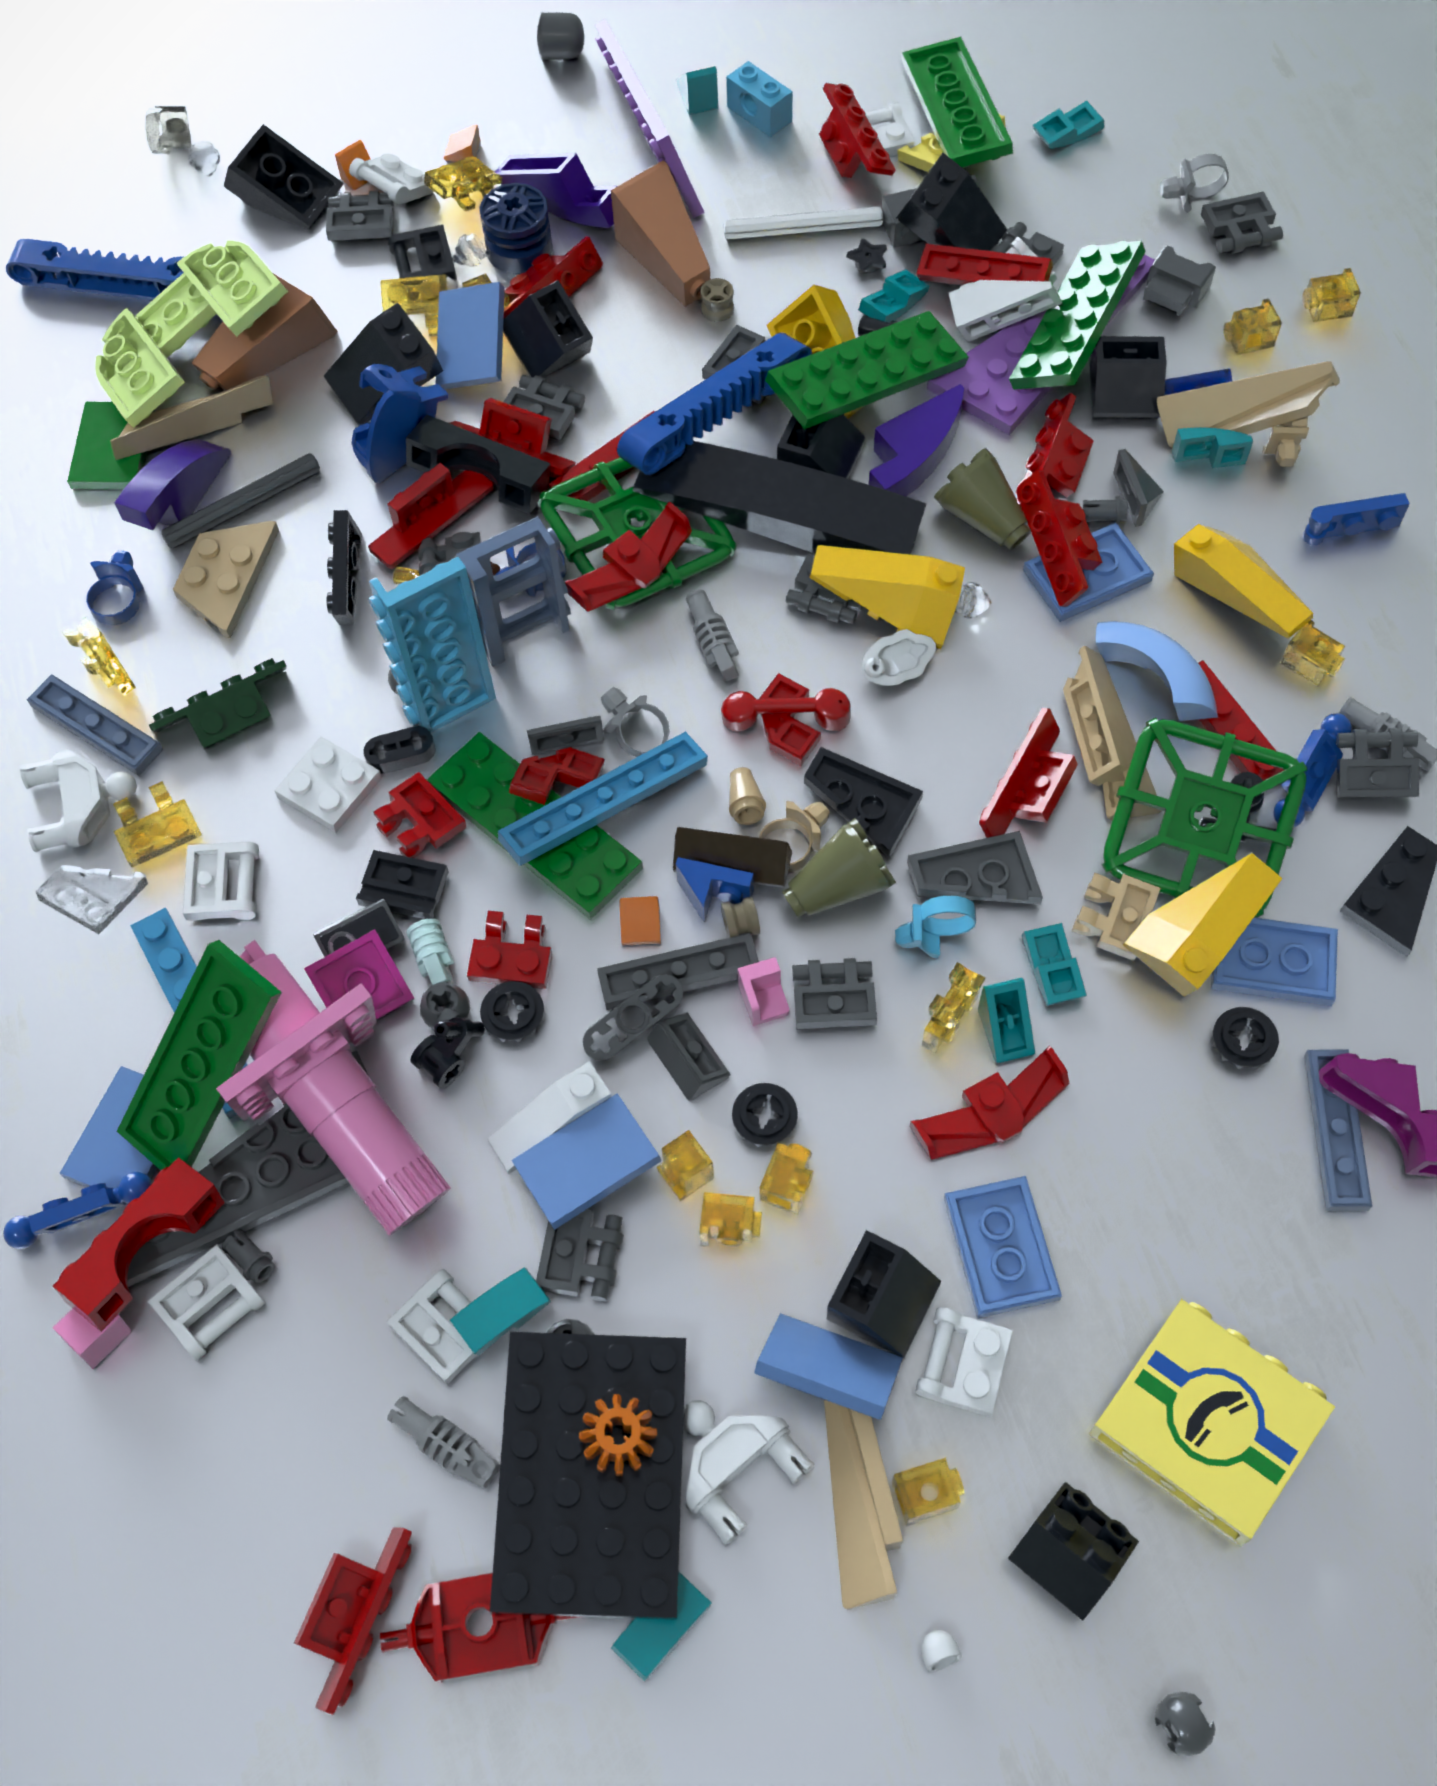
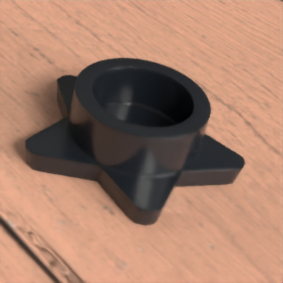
[846,239,887,273]

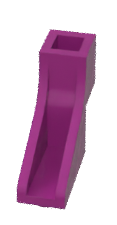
[1318,1053,1437,1178]

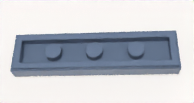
[26,674,163,776]
[1304,1049,1372,1211]

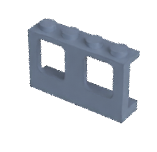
[456,516,571,667]

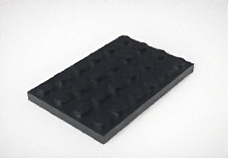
[490,1332,686,1620]

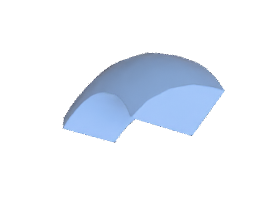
[1096,621,1218,721]

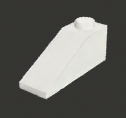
[949,280,1062,342]
[487,1061,611,1174]

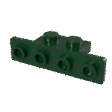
[149,658,287,749]

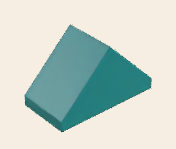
[675,66,718,115]
[978,977,1036,1063]

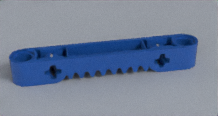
[5,238,184,301]
[617,332,812,475]

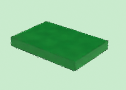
[67,401,155,490]

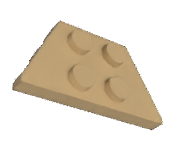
[173,521,279,638]

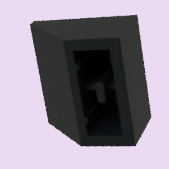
[503,280,593,378]
[1089,336,1167,418]
[777,414,866,478]
[826,1230,941,1359]
[1008,1482,1139,1621]

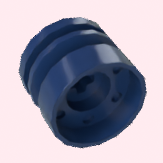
[479,183,553,274]

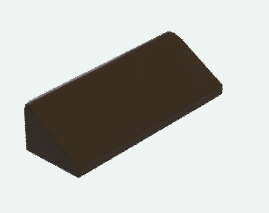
[673,827,792,888]

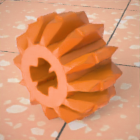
[579,1394,657,1476]

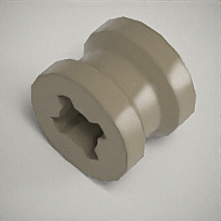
[701,278,734,322]
[721,896,760,938]

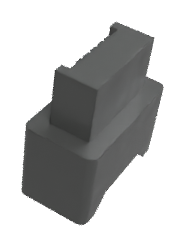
[1143,245,1216,316]

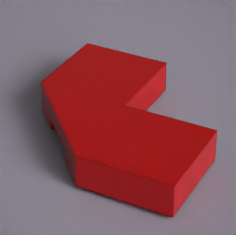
[759,673,821,766]
[509,747,605,805]

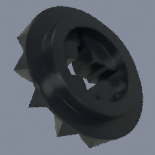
[480,981,544,1043]
[1212,1007,1279,1070]
[732,1083,798,1147]

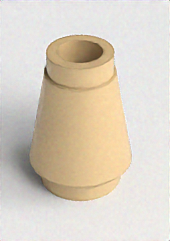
[729,767,766,825]

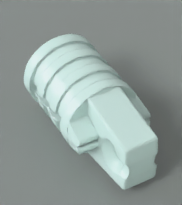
[406,918,454,985]

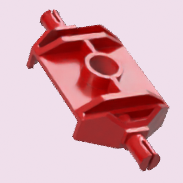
[380,1573,584,1683]

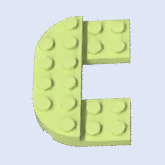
[95,240,288,427]

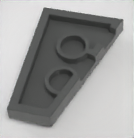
[907,831,1043,905]

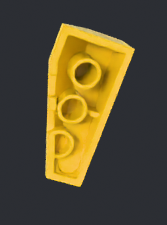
[766,284,864,419]
[1174,524,1313,639]
[809,545,965,649]
[1123,853,1283,997]

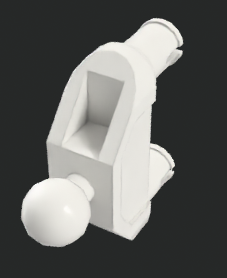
[20,750,137,852]
[683,1400,815,1545]

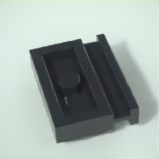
[356,850,449,919]

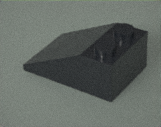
[223,124,343,230]
[896,153,1007,251]
[324,302,443,426]

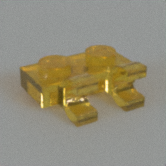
[424,156,502,212]
[380,274,448,337]
[62,616,136,695]
[113,781,202,868]
[922,962,986,1053]

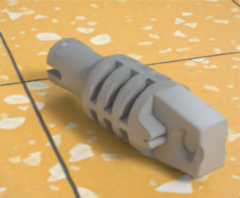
[686,589,739,682]
[1339,697,1437,771]
[387,1396,500,1488]

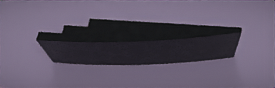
[632,441,927,555]

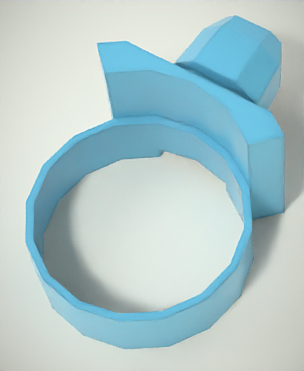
[895,896,976,959]

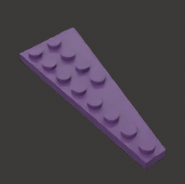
[595,19,705,219]
[927,254,1155,435]

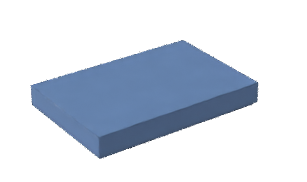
[435,282,505,390]
[1023,522,1154,622]
[1211,918,1338,1006]
[60,1066,157,1188]
[511,1093,662,1230]
[944,1176,1062,1319]
[754,1313,903,1420]

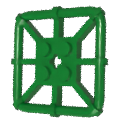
[537,457,737,611]
[1101,718,1308,918]

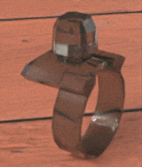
[145,106,192,154]

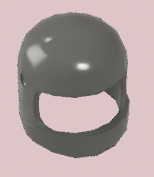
[536,12,585,61]

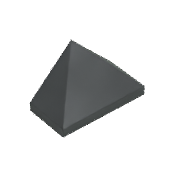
[1113,449,1164,527]

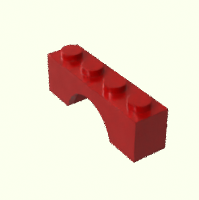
[52,1157,225,1332]

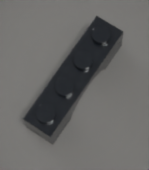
[406,414,550,514]

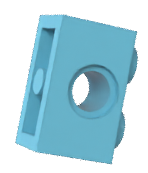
[726,61,793,137]

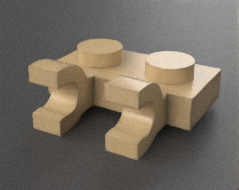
[1072,873,1161,961]

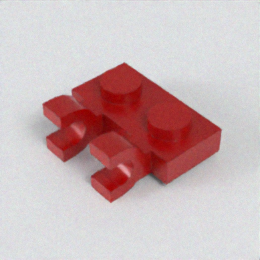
[373,772,466,858]
[467,910,552,989]

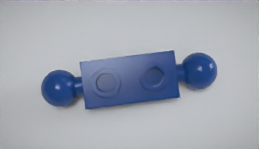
[1273,713,1352,828]
[3,1172,153,1249]

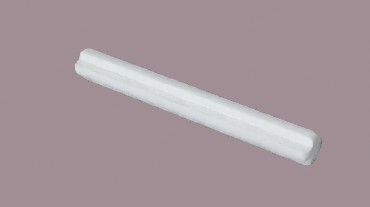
[724,206,883,240]

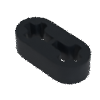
[363,726,436,774]

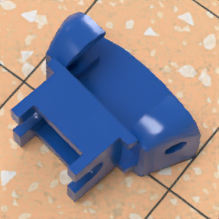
[351,364,448,483]

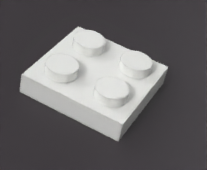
[274,736,382,833]

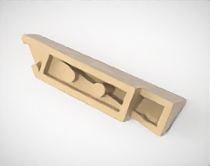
[1157,361,1340,449]
[110,376,273,460]
[1063,646,1162,820]
[824,1400,903,1610]

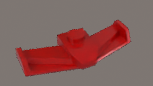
[564,502,692,612]
[909,1045,1070,1160]

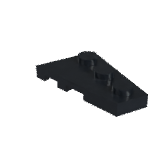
[326,510,362,625]
[804,747,923,858]
[1340,826,1437,957]

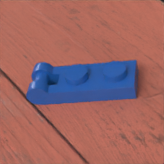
[1303,493,1410,545]

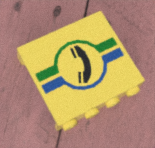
[1089,1299,1335,1547]

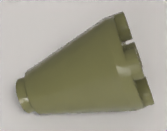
[934,448,1031,550]
[782,818,896,918]

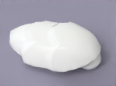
[861,629,936,686]

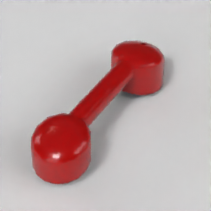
[721,688,851,732]

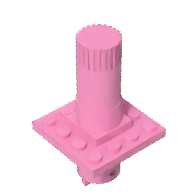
[216,940,451,1236]

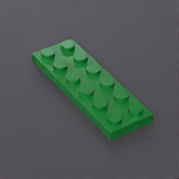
[902,37,1013,168]
[1009,240,1146,390]
[765,311,969,429]
[427,732,643,920]
[116,940,282,1170]

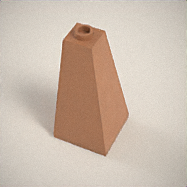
[611,160,711,307]
[192,273,338,391]

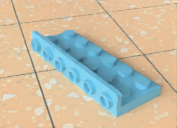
[368,557,496,733]

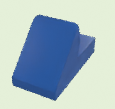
[676,857,754,922]

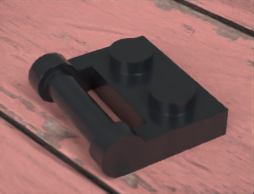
[388,224,457,295]

